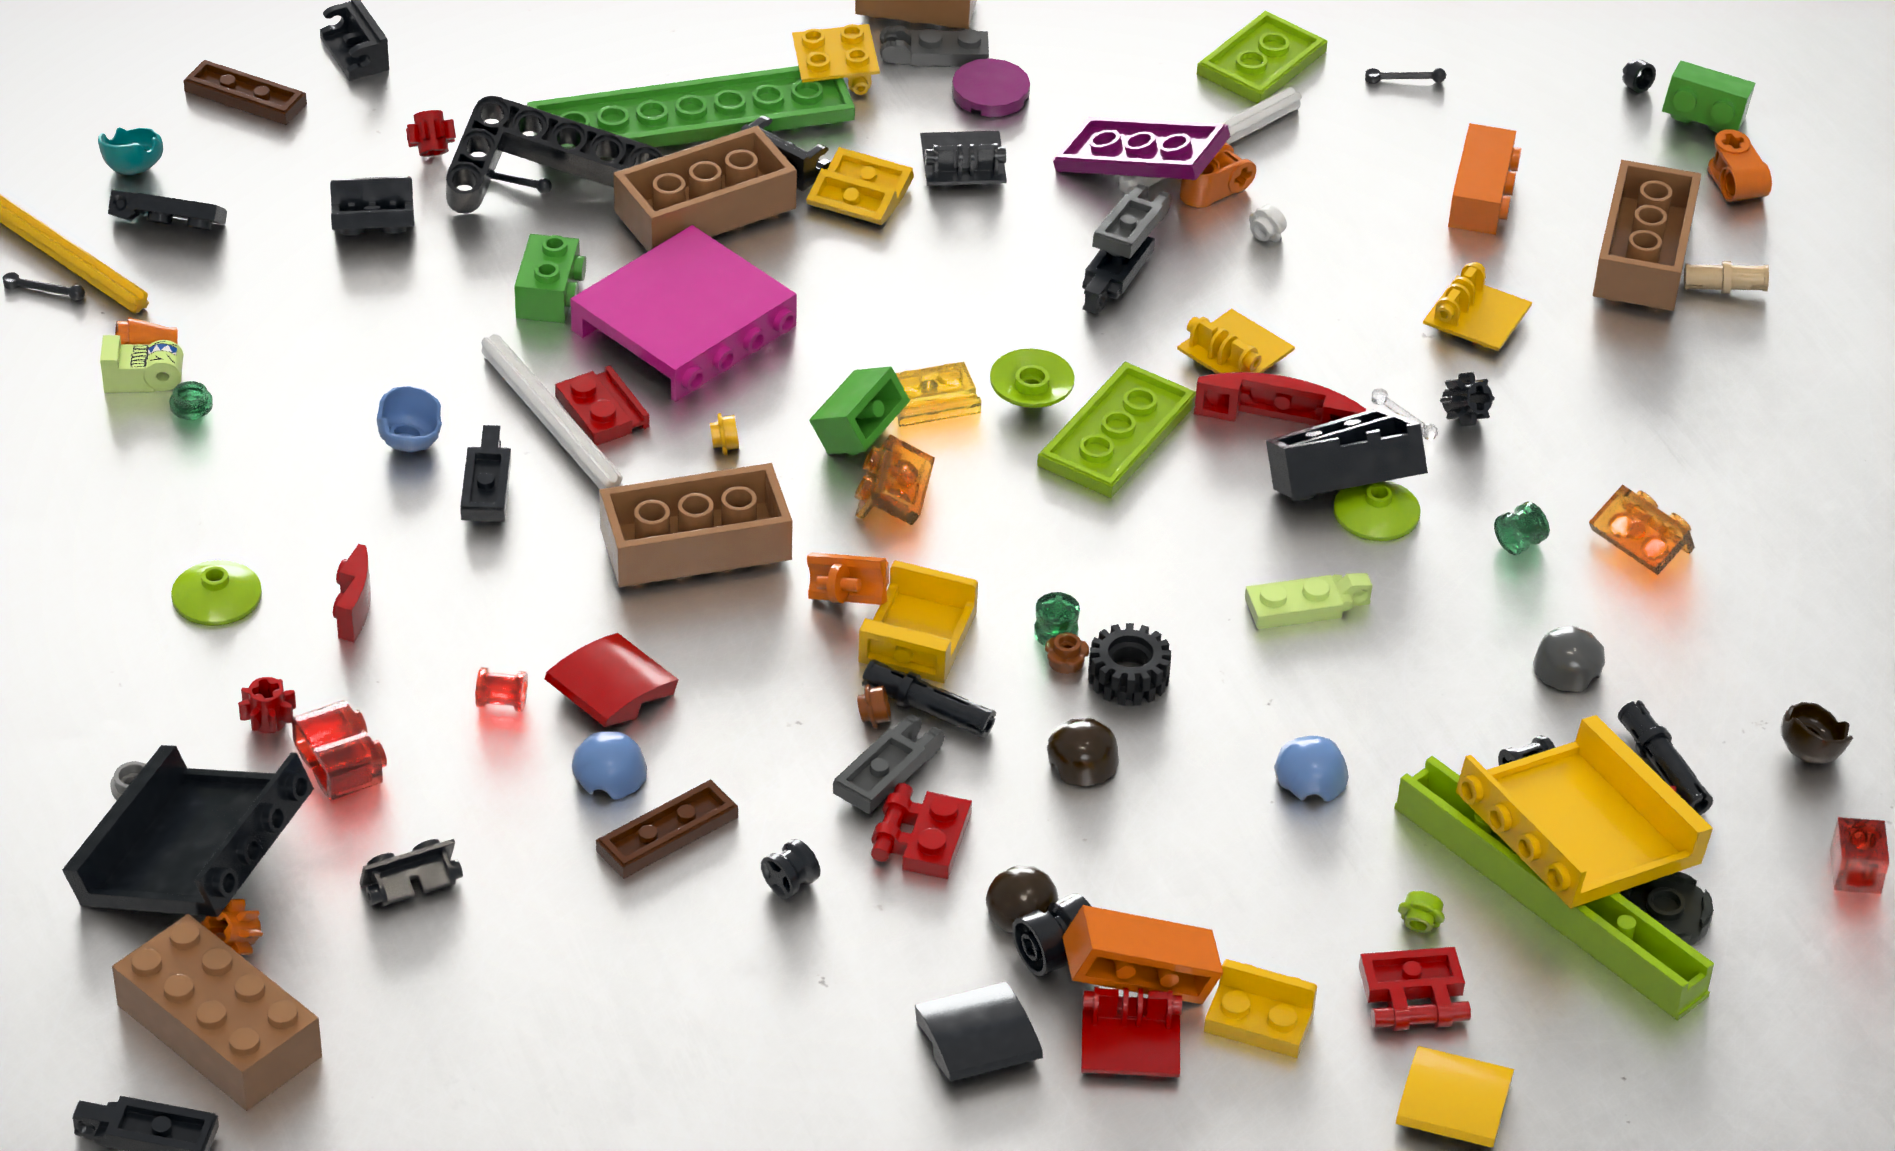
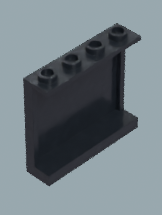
[62,745,314,917]

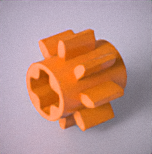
[201,899,263,955]

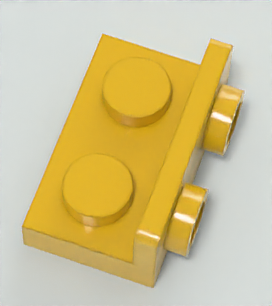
[1204,959,1317,1058]

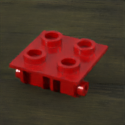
[1081,986,1182,1077]

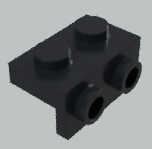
[330,176,414,235]

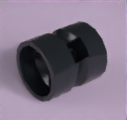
[1012,893,1092,976]

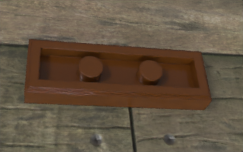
[183,59,307,125]
[596,779,738,879]

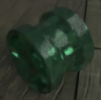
[1494,501,1550,555]
[1034,592,1080,646]

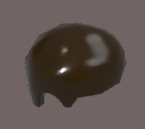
[1781,702,1853,765]
[1047,718,1119,786]
[986,865,1059,933]

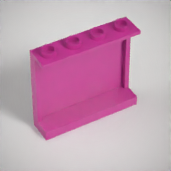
[570,225,797,402]

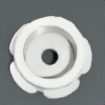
[1249,204,1287,243]

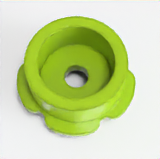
[1398,891,1445,933]

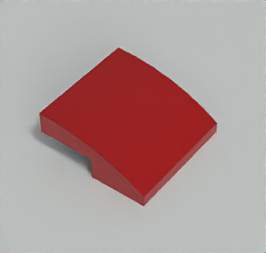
[544,633,679,727]

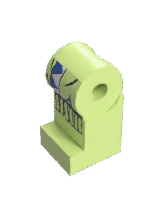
[100,335,184,393]

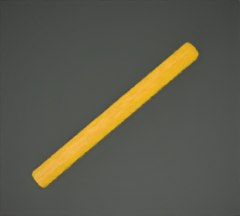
[0,193,149,313]

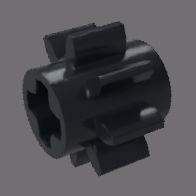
[1440,372,1495,426]

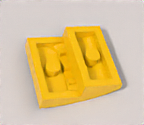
[806,147,914,225]
[1395,1046,1514,1148]

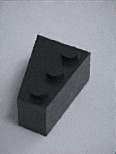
[1266,407,1428,501]

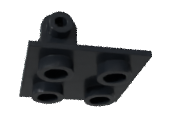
[920,131,1007,186]

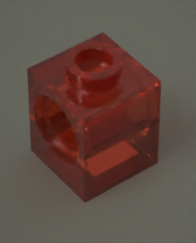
[1830,817,1889,894]

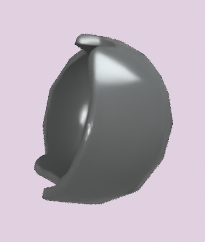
[1533,626,1605,692]

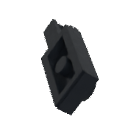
[108,190,228,230]
[1082,236,1155,314]
[460,425,512,522]
[72,1096,219,1151]

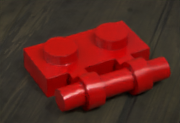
[871,783,972,879]
[1359,947,1471,1031]

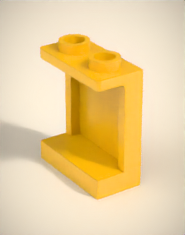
[858,560,978,684]

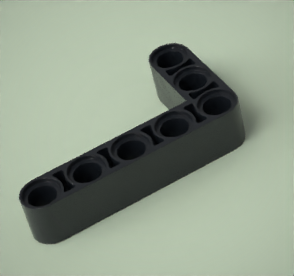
[446,95,663,214]

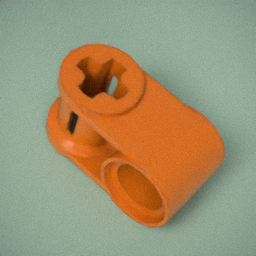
[1707,130,1772,202]
[1180,143,1256,208]

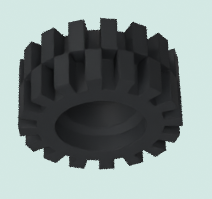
[1088,623,1171,706]

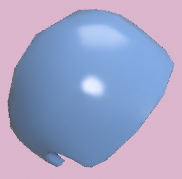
[376,386,442,453]
[571,732,647,800]
[1274,735,1349,802]

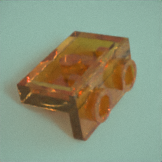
[854,434,935,525]
[1589,484,1695,575]

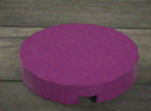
[952,58,1031,117]

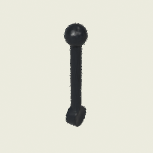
[1365,68,1447,84]
[492,171,552,194]
[2,272,85,301]

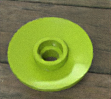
[990,348,1075,408]
[1334,481,1421,541]
[171,560,262,626]

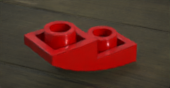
[332,543,371,643]

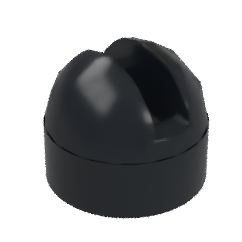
[1622,59,1656,93]

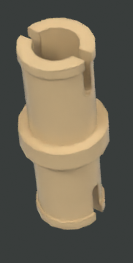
[1684,261,1769,294]

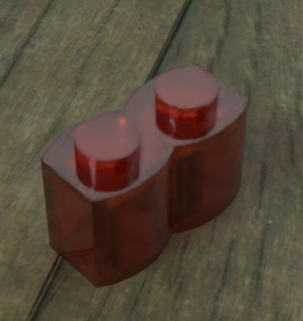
[292,700,387,801]

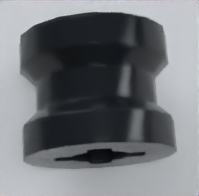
[761,839,821,899]

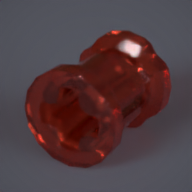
[475,667,528,712]

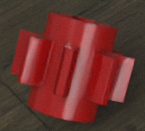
[406,110,456,157]
[238,677,297,734]

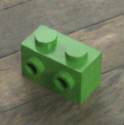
[1662,60,1756,133]
[514,234,586,323]
[809,366,910,455]

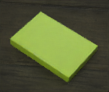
[1196,10,1328,104]

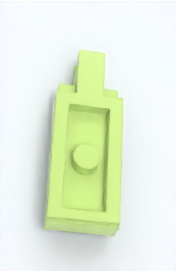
[1245,573,1372,629]

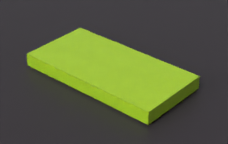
[1037,362,1196,498]

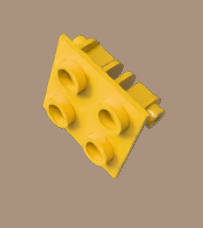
[792,24,880,95]
[1423,262,1532,351]
[1177,308,1295,374]

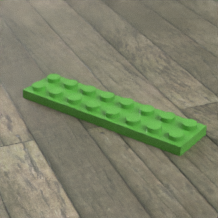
[527,66,855,149]

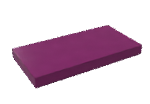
[1052,116,1231,180]

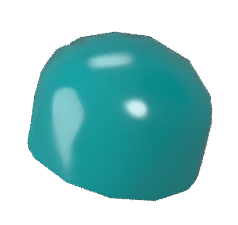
[98,127,164,175]

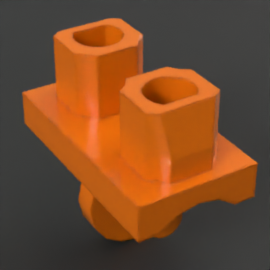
[807,552,889,605]

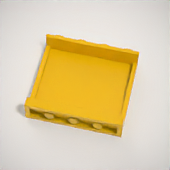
[1456,715,1713,909]

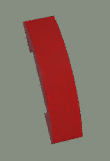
[1194,372,1366,426]

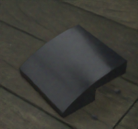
[915,982,1043,1082]

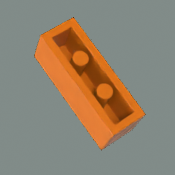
[1448,123,1522,235]
[1062,905,1223,1004]

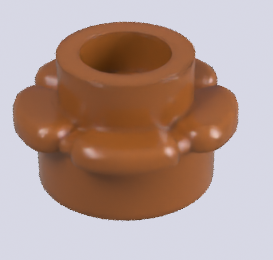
[1045,632,1089,674]
[857,684,892,729]

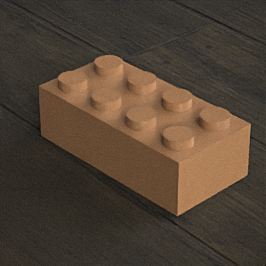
[614,126,797,251]
[1592,159,1701,311]
[599,463,793,587]
[112,914,322,1111]

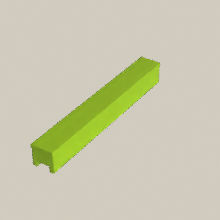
[1394,756,1714,1021]

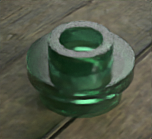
[169,381,213,420]

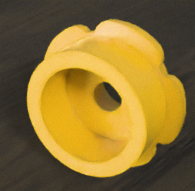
[710,413,740,455]

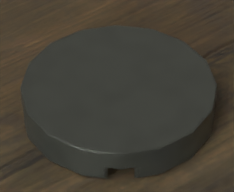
[1620,872,1714,945]

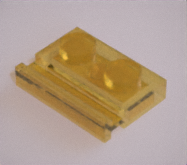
[896,361,982,427]

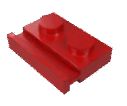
[555,365,650,446]

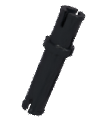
[862,659,996,738]
[1618,700,1713,815]

